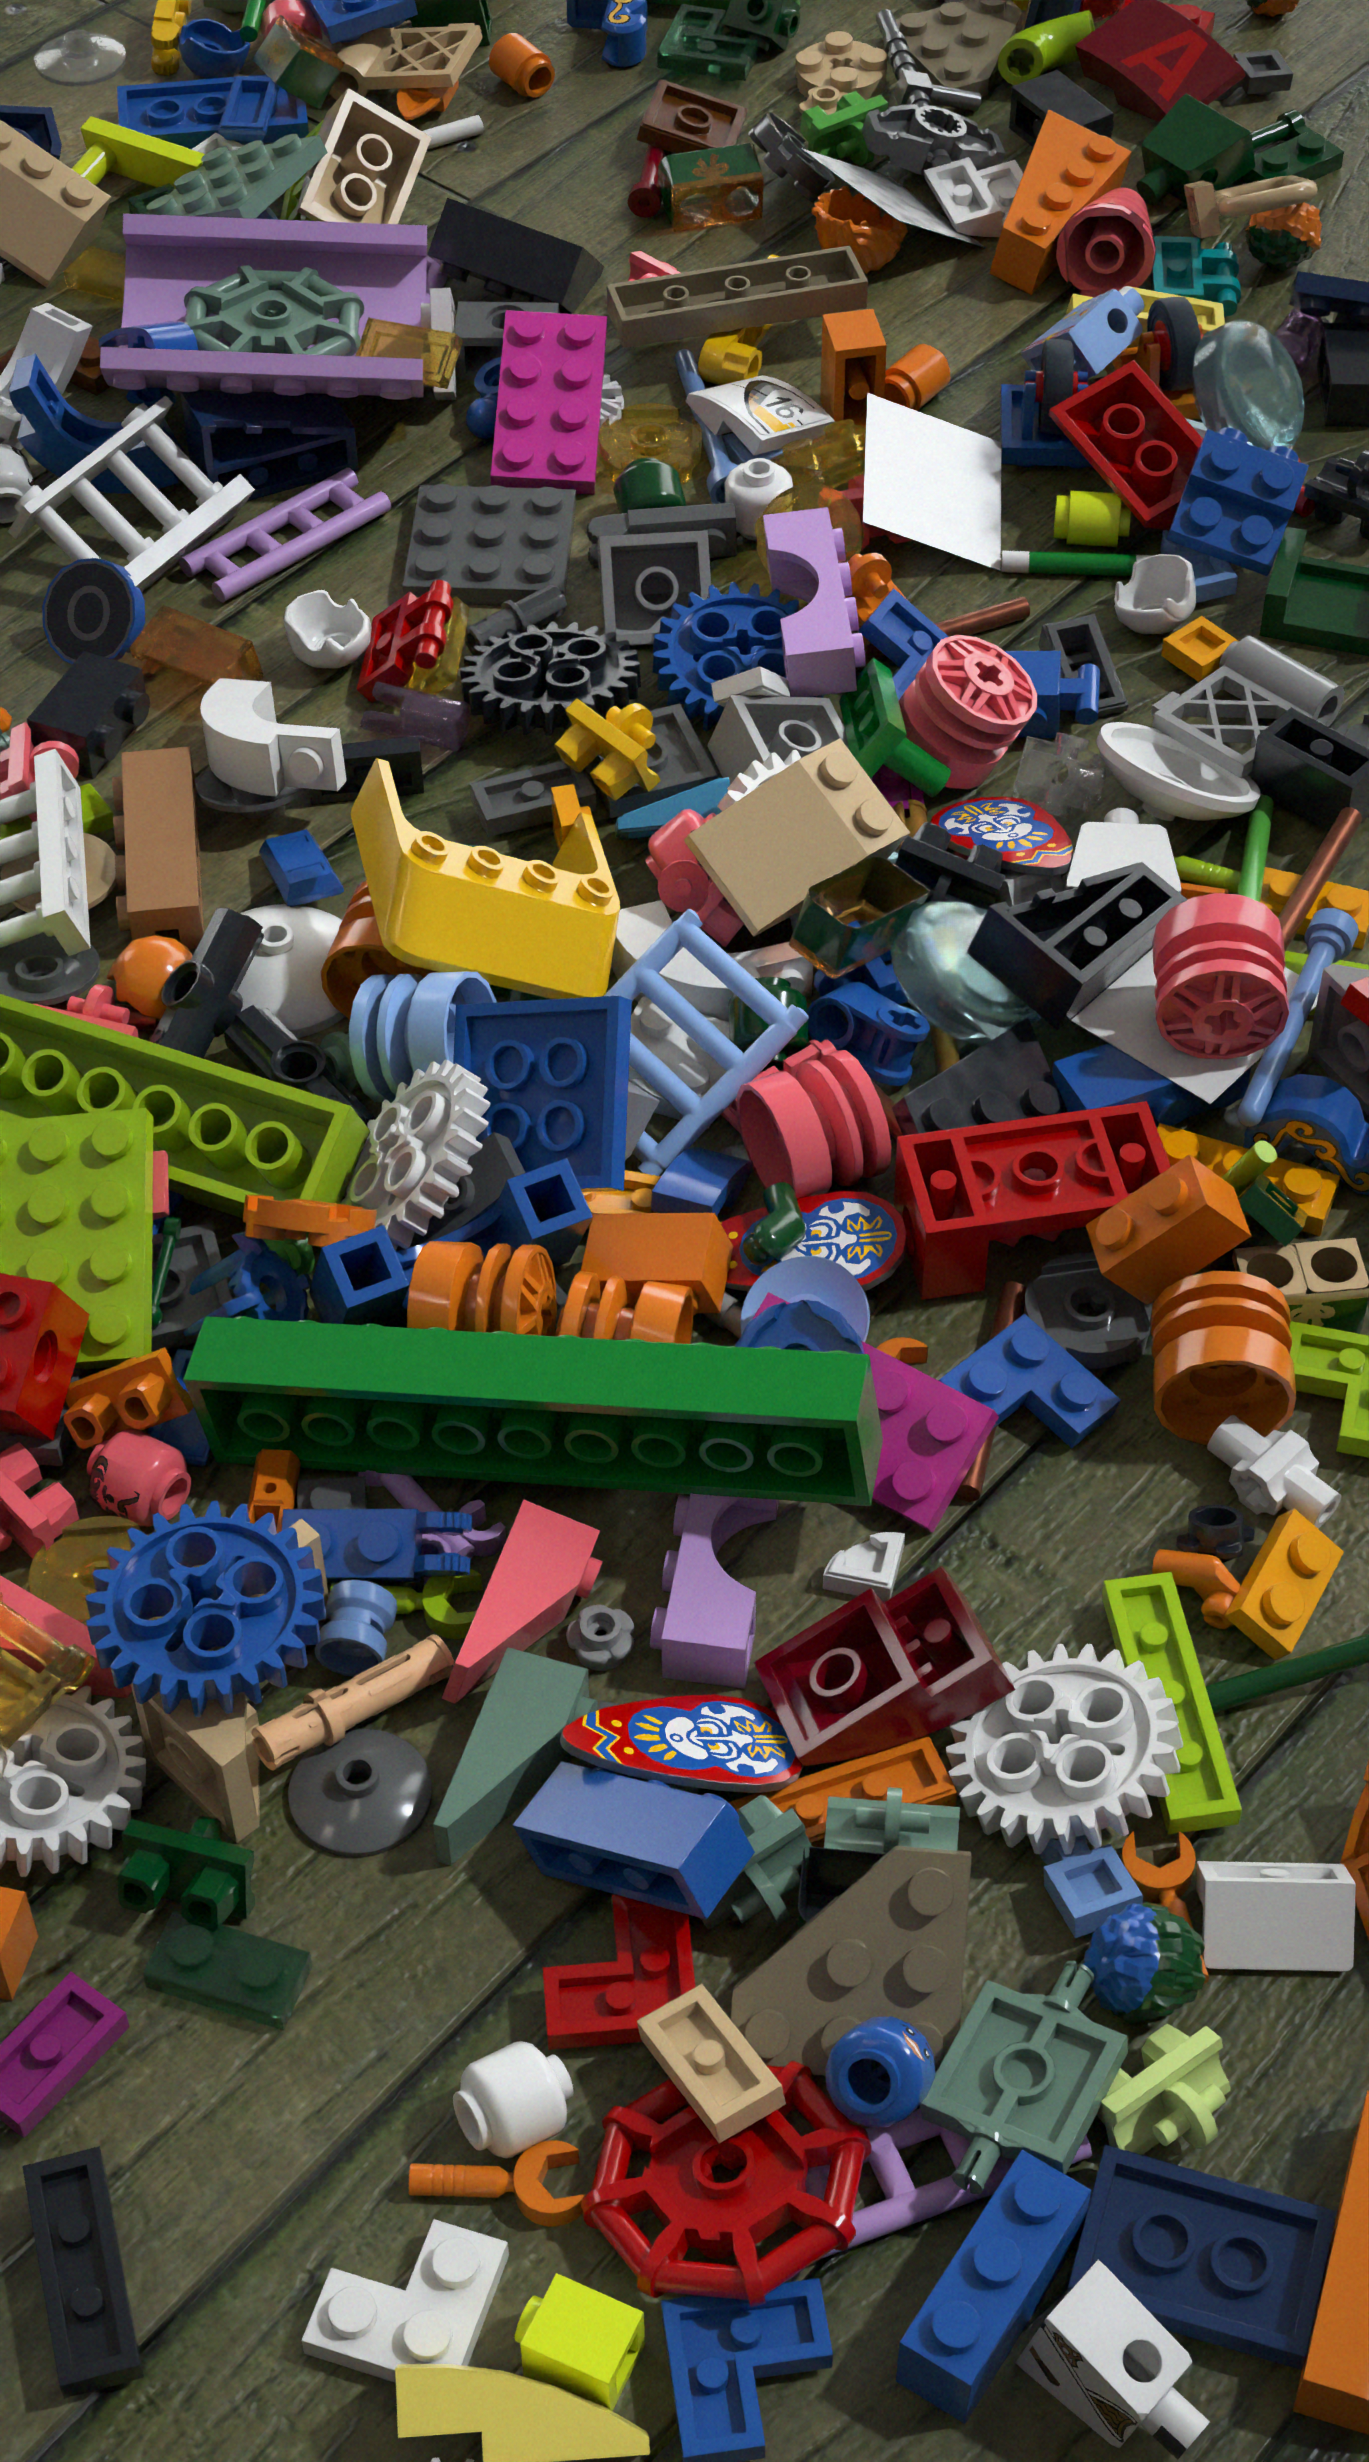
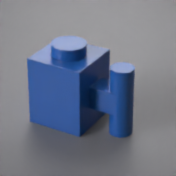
[1005,651,1100,738]

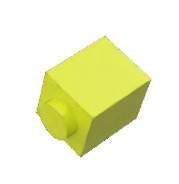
[515,2273,645,2411]

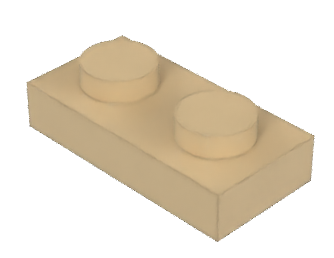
[637,1984,786,2143]

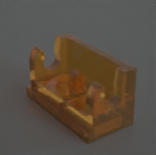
[129,605,264,686]

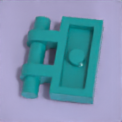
[1150,236,1241,317]

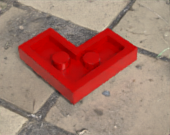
[543,1895,696,2050]

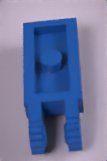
[282,1509,472,1582]

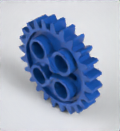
[652,582,824,731]
[86,1501,326,1717]

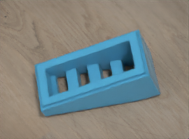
[614,777,730,840]

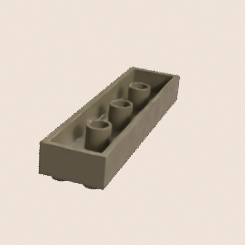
[607,246,868,348]

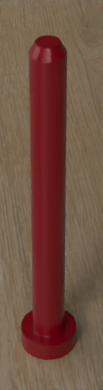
[628,144,666,218]

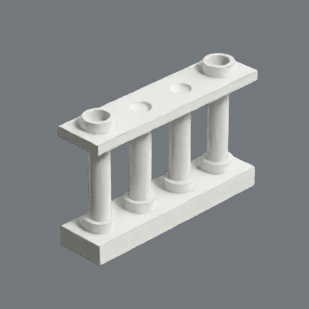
[8,396,255,592]
[0,749,91,956]

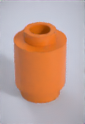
[489,33,555,98]
[884,344,951,411]

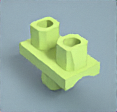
[1096,2024,1231,2155]

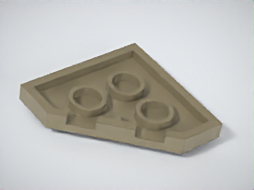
[882,0,1023,97]
[731,1846,971,2076]

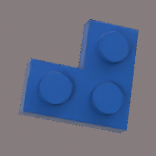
[858,588,949,701]
[939,1314,1121,1448]
[661,2278,833,2462]

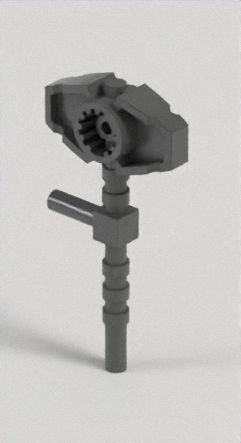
[861,9,1006,176]

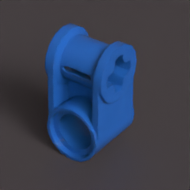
[807,982,930,1086]

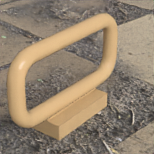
[1184,175,1318,238]

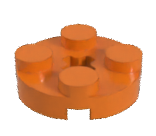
[243,1195,377,1247]

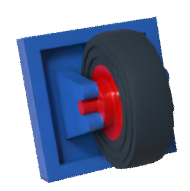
[1000,339,1093,468]

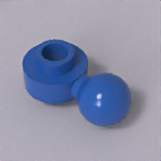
[466,357,501,439]

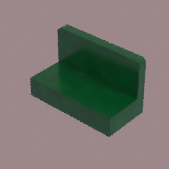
[1238,1173,1308,1247]

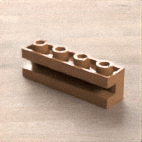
[112,746,204,949]

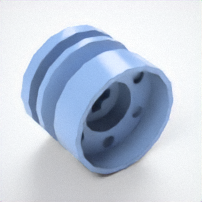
[349,972,497,1102]

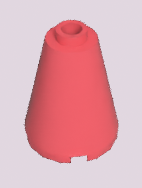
[1056,188,1156,297]

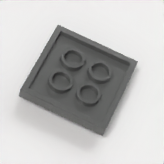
[403,484,576,606]

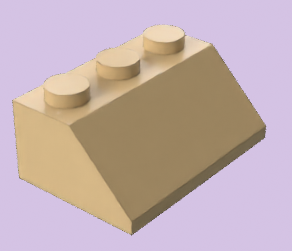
[0,120,111,288]

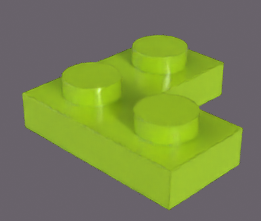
[1289,1321,1369,1458]

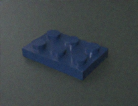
[1067,2145,1337,2370]

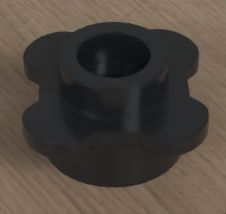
[1176,1505,1255,1563]

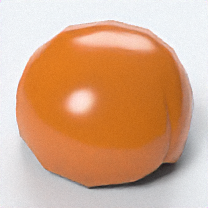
[107,936,193,1019]

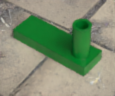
[839,658,951,797]

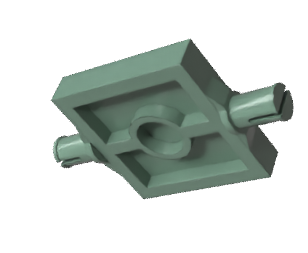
[920,1961,1128,2194]

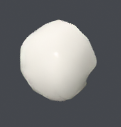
[1114,554,1196,634]
[284,590,371,668]

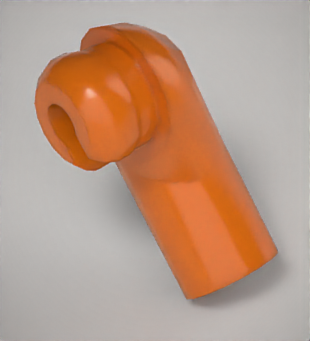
[1152,1549,1241,1629]

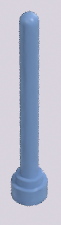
[674,349,738,504]
[1237,908,1359,1127]

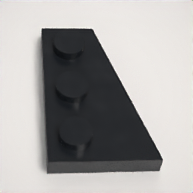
[892,1017,1068,1136]

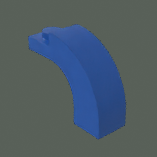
[9,354,183,494]

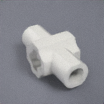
[1207,1415,1342,1529]

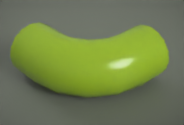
[998,10,1095,85]

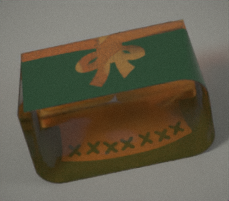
[252,15,345,109]
[658,143,764,232]
[789,857,930,979]

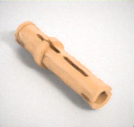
[251,1634,455,1770]

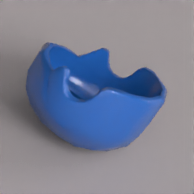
[178,18,251,79]

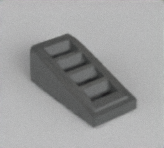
[1038,614,1128,722]

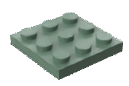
[146,134,328,219]

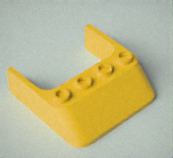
[351,758,620,999]

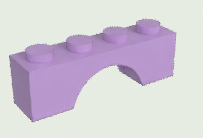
[763,507,866,697]
[650,1493,779,1689]

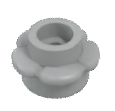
[566,1605,634,1671]

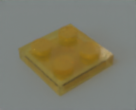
[769,419,866,491]

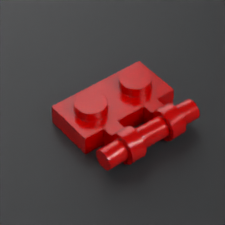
[357,580,454,703]

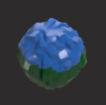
[1083,1902,1206,2025]

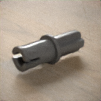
[463,585,567,656]

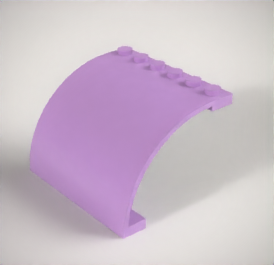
[100,213,427,399]

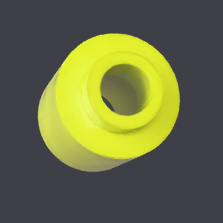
[1053,490,1131,547]

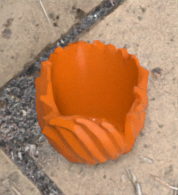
[811,186,908,274]

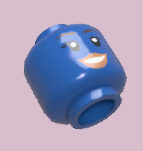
[825,2017,936,2127]

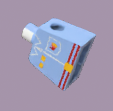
[1020,286,1144,378]

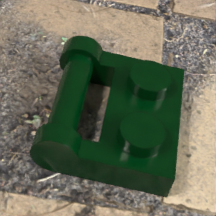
[1240,110,1344,183]

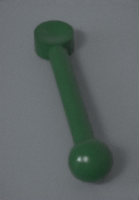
[152,1217,181,1329]

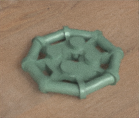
[184,265,365,356]

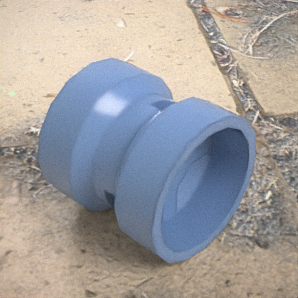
[315,1580,397,1677]

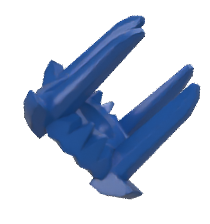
[183,1232,312,1337]

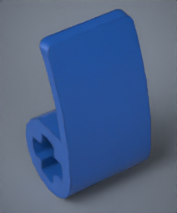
[99,322,198,350]

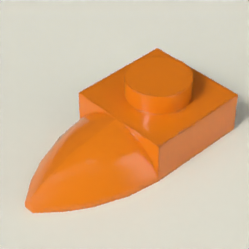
[397,68,459,121]

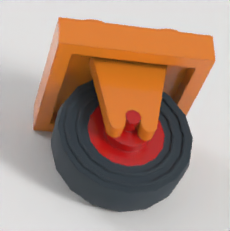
[1104,297,1236,420]

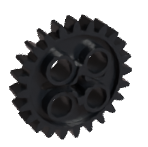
[460,622,641,736]

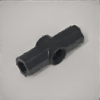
[149,908,265,1059]
[224,1005,376,1127]

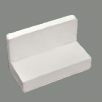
[1196,1861,1356,1971]

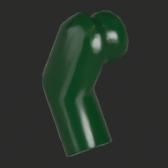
[743,1182,806,1267]

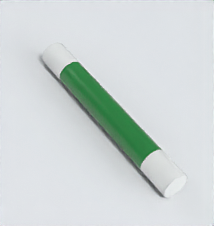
[1001,551,1155,576]

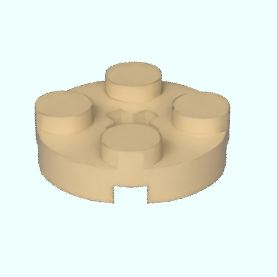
[795,31,887,100]

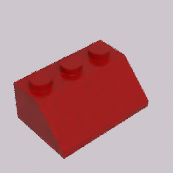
[1049,360,1203,530]

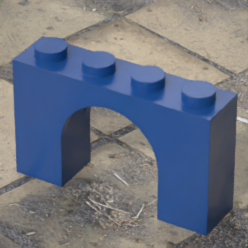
[309,1158,593,1327]

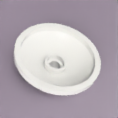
[1096,722,1261,821]
[237,904,345,1038]

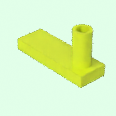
[71,116,205,192]

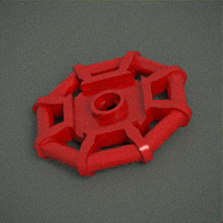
[581,2061,872,2307]

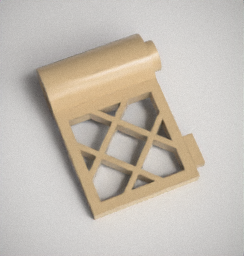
[329,23,483,100]

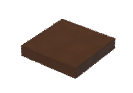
[636,79,748,170]

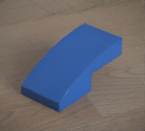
[651,1146,753,1216]

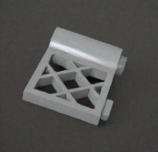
[1151,636,1345,779]

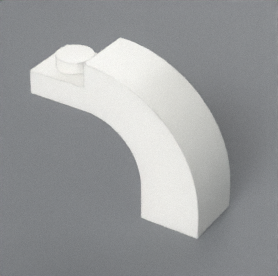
[0,303,93,450]
[200,678,347,797]
[611,900,813,1022]

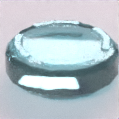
[1192,318,1305,450]
[890,901,1042,1047]

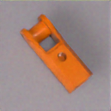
[247,1449,301,1533]

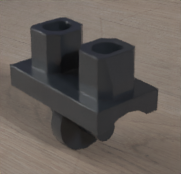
[1304,450,1369,540]
[895,821,1005,924]

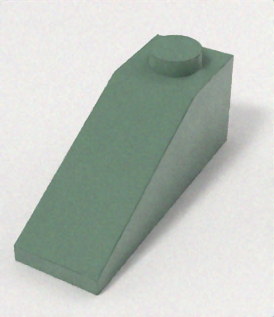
[433,1647,598,1866]

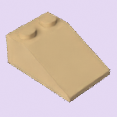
[297,88,432,224]
[684,738,910,937]

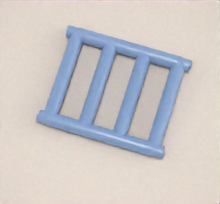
[604,909,809,1176]

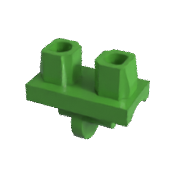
[800,91,888,165]

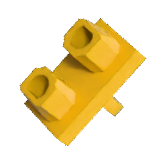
[554,699,661,801]

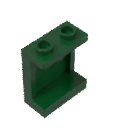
[1259,527,1369,656]

